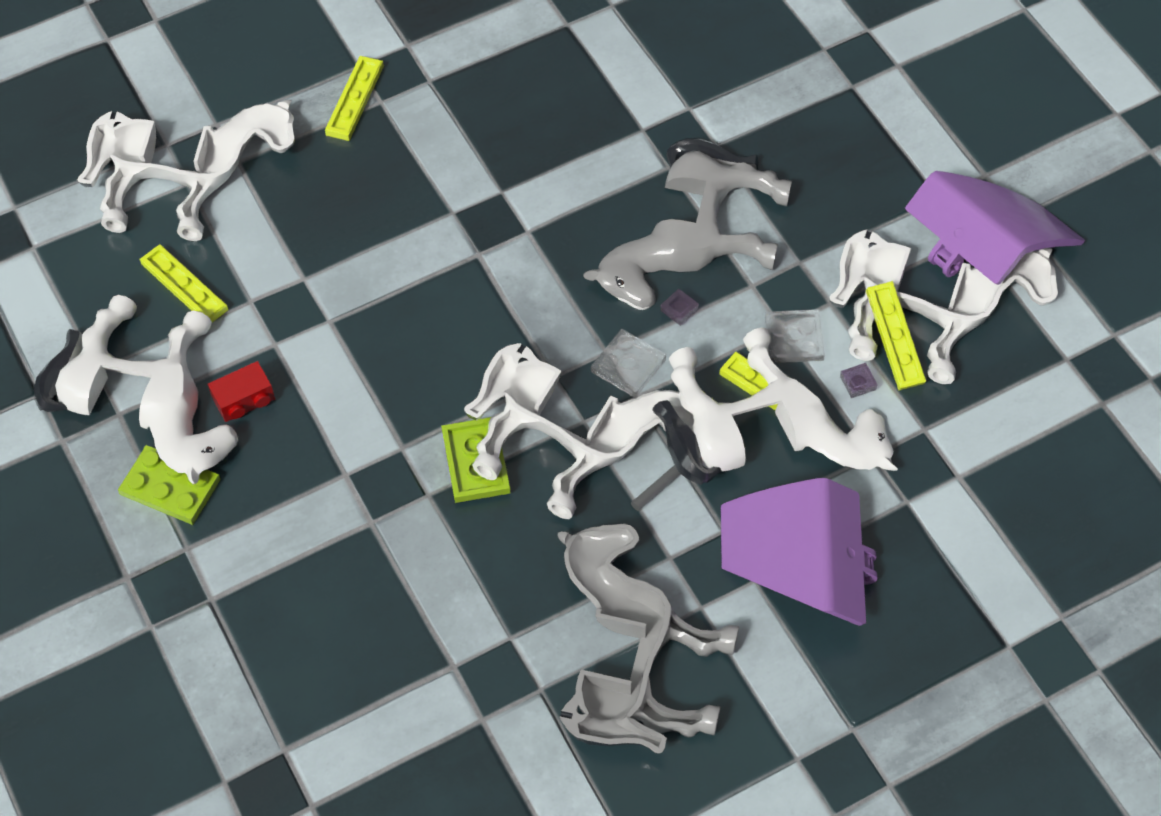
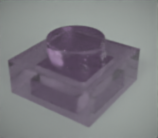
[661,289,699,326]
[840,363,877,398]

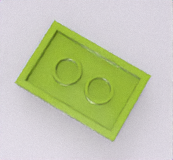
[441,417,510,503]
[118,445,221,525]

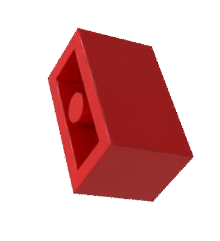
[208,361,275,422]

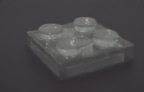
[765,309,825,363]
[591,329,666,398]

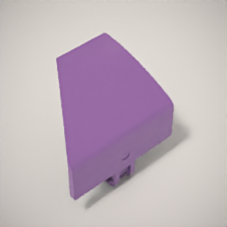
[905,171,1085,285]
[721,478,878,626]

